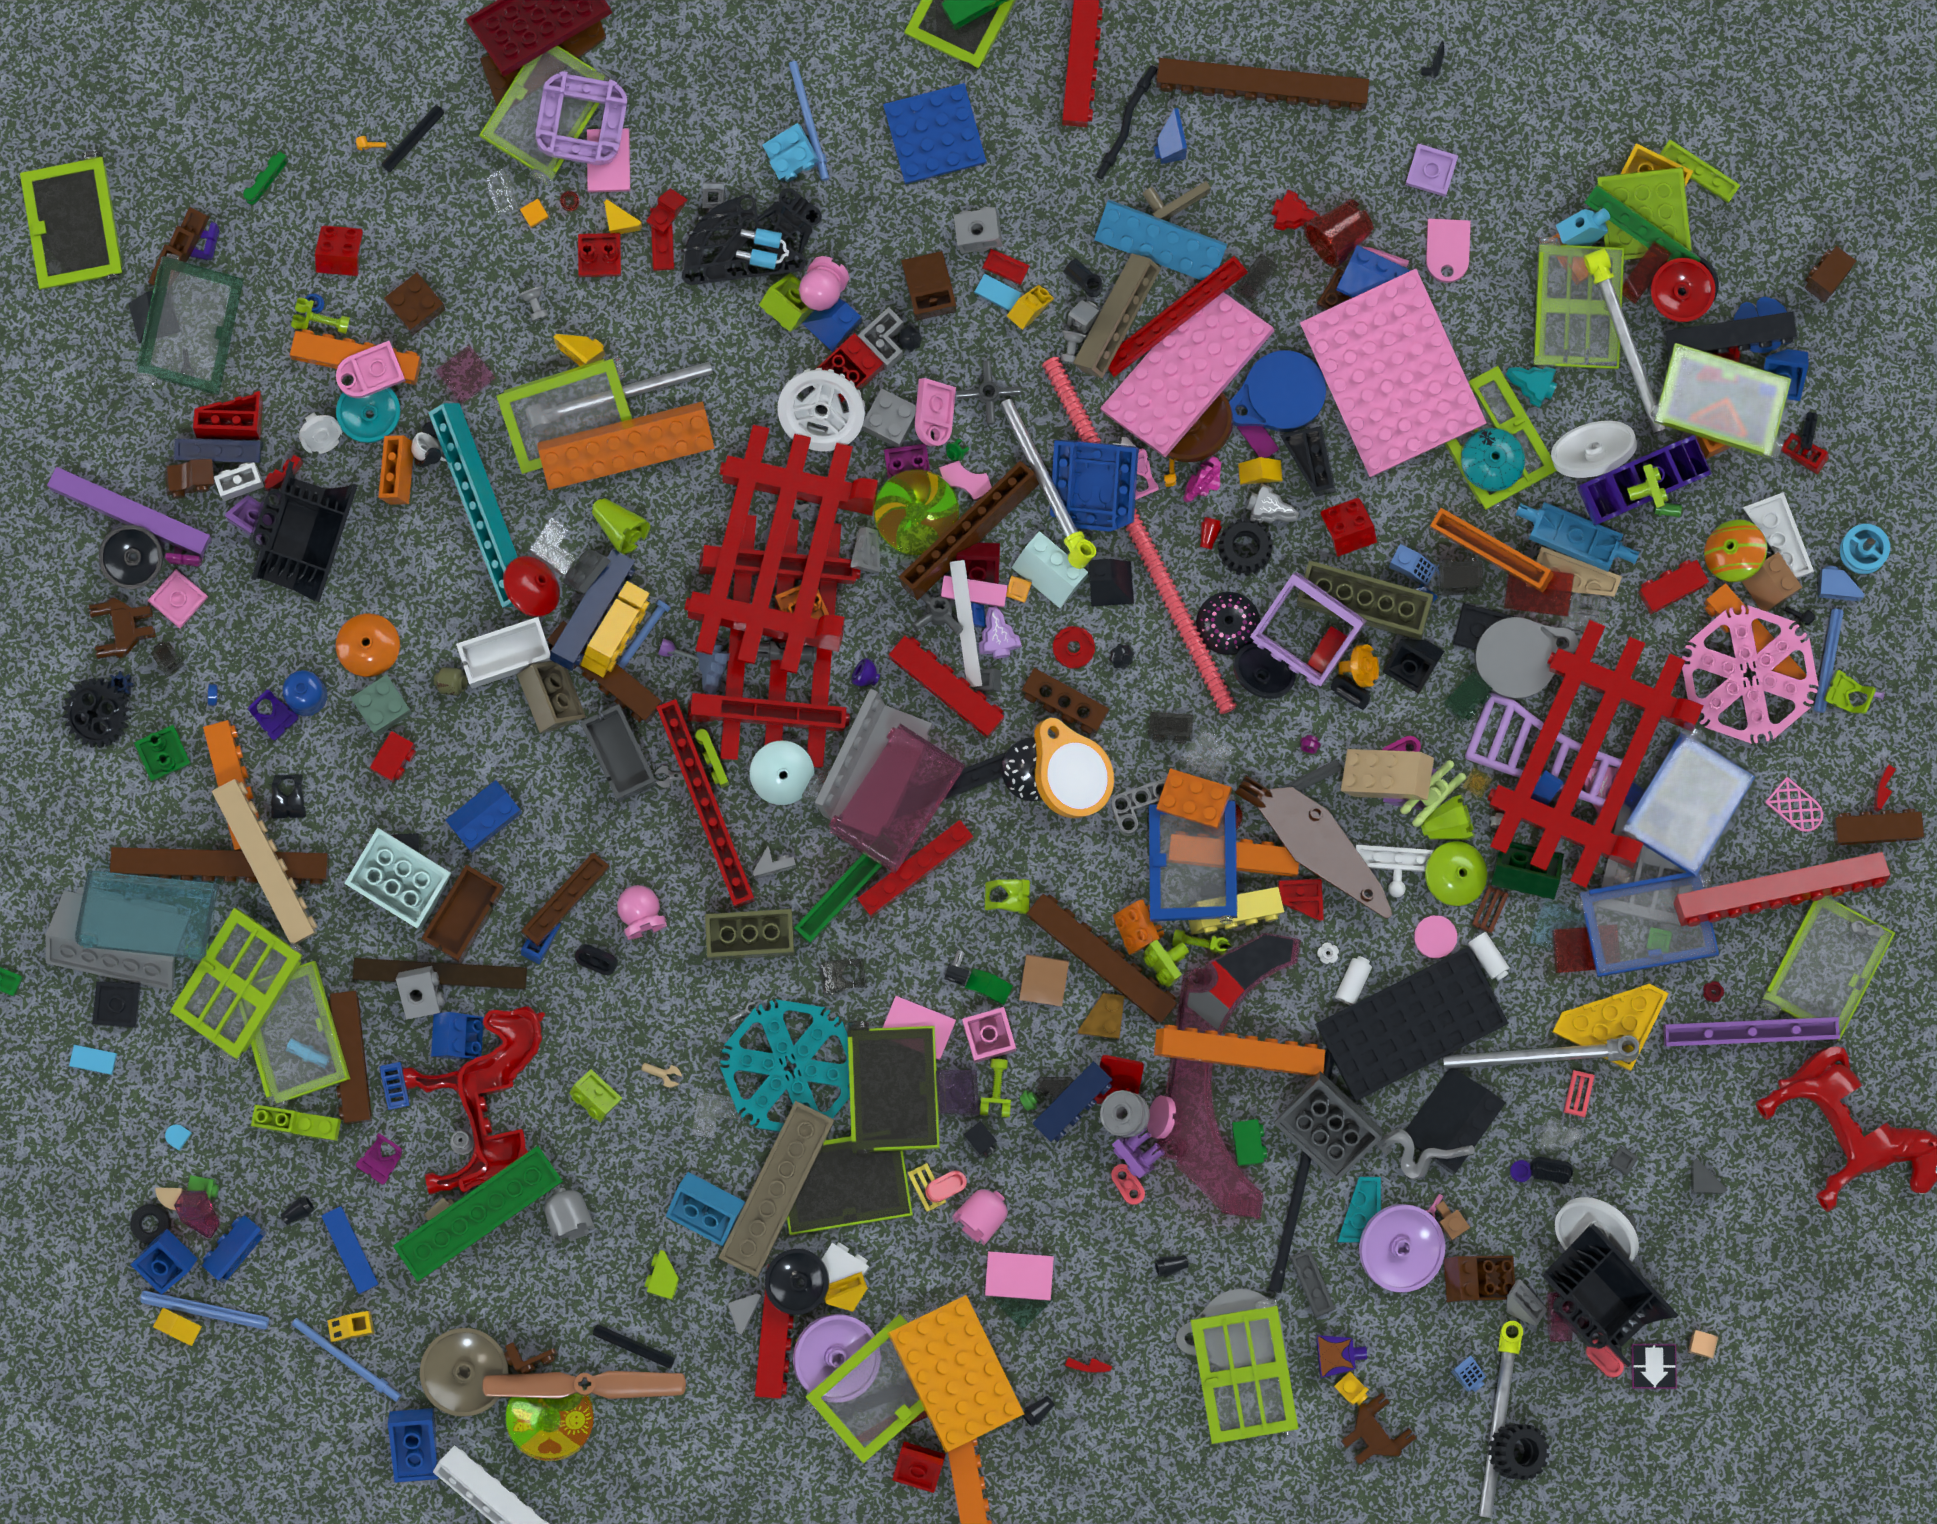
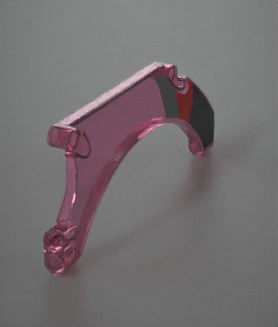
[1157,933,1301,1219]

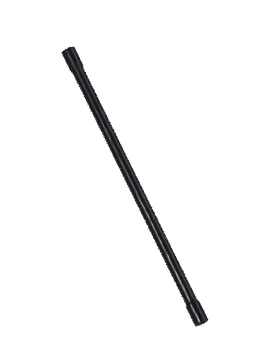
[1268,1049,1334,1293]

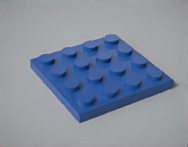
[883,83,987,185]

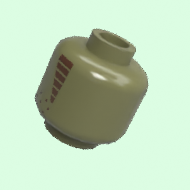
[434,667,468,696]

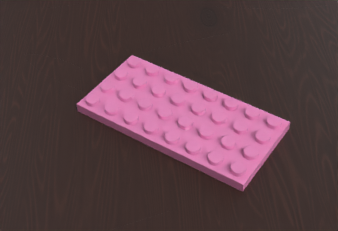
[1100,292,1274,457]

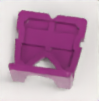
[165,546,203,567]
[356,1133,402,1185]

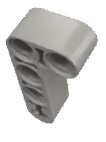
[1111,778,1167,836]

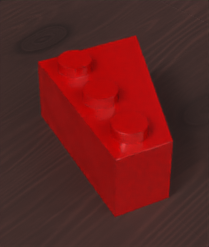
[193,391,263,440]

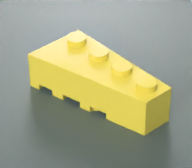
[1188,887,1284,935]

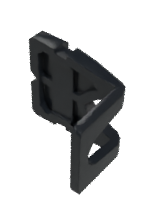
[271,774,306,819]

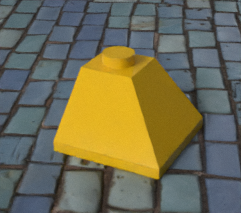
[553,334,605,366]

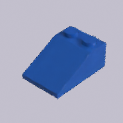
[388,1408,439,1483]

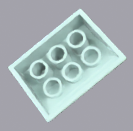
[344,828,451,929]

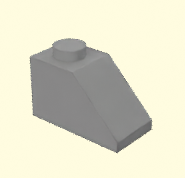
[1067,300,1099,335]

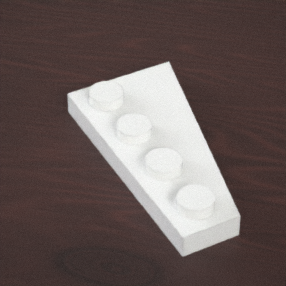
[1743,492,1814,579]

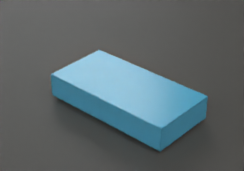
[974,274,1022,312]
[69,1045,117,1075]

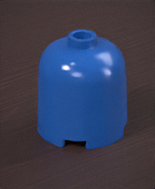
[282,670,328,716]

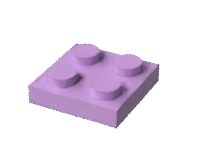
[1405,144,1458,197]

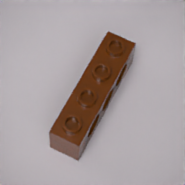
[1022,668,1109,735]

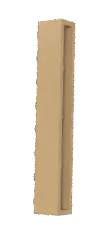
[212,779,318,945]

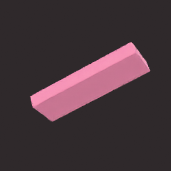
[940,575,1007,607]

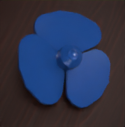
[1734,297,1787,353]

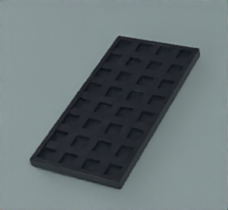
[1315,946,1509,1102]

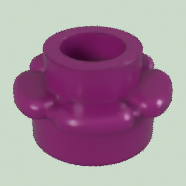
[1300,735,1321,754]

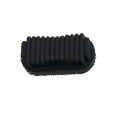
[1331,675,1371,710]
[1530,1156,1573,1185]

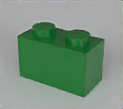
[1231,1119,1267,1167]

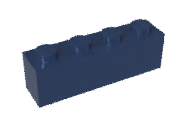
[1032,1061,1113,1143]

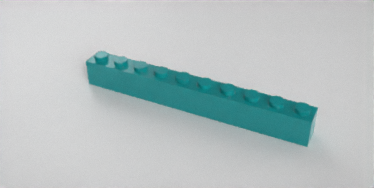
[428,403,518,608]

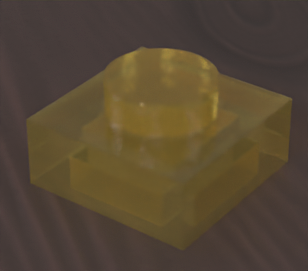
[1463,768,1493,798]

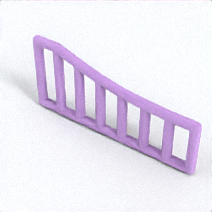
[1465,693,1623,807]

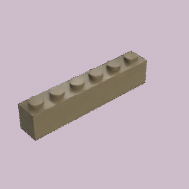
[1073,253,1161,378]

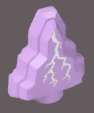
[979,606,1022,659]

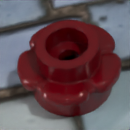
[1703,981,1724,1003]

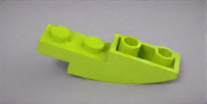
[251,1105,341,1141]

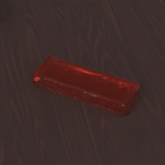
[1622,241,1672,304]

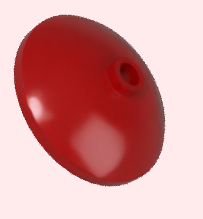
[1651,258,1715,322]
[503,556,560,617]

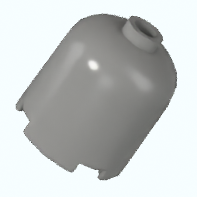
[544,1188,595,1243]

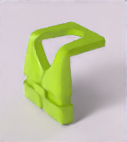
[1823,670,1876,714]
[985,879,1030,914]

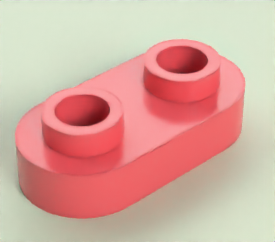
[1111,1164,1145,1205]

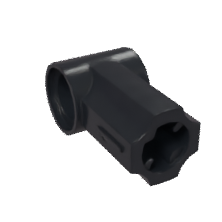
[1063,258,1103,298]

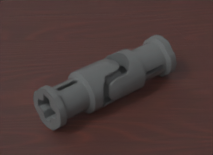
[757,641,817,664]

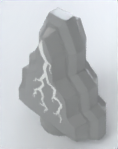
[1246,484,1299,525]

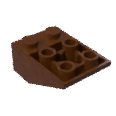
[901,251,957,321]
[1444,1256,1515,1302]

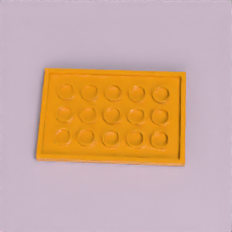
[888,1295,1024,1453]

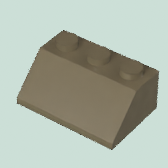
[517,661,586,733]

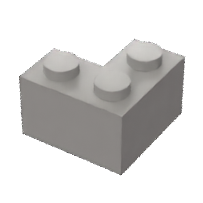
[858,307,904,371]

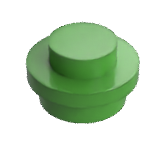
[1019,1090,1038,1111]

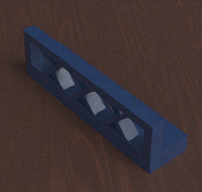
[174,439,263,463]

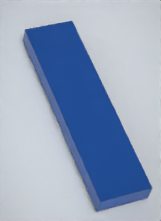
[322,1206,379,1294]

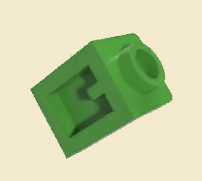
[186,1175,219,1202]

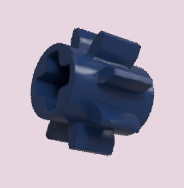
[110,671,135,698]

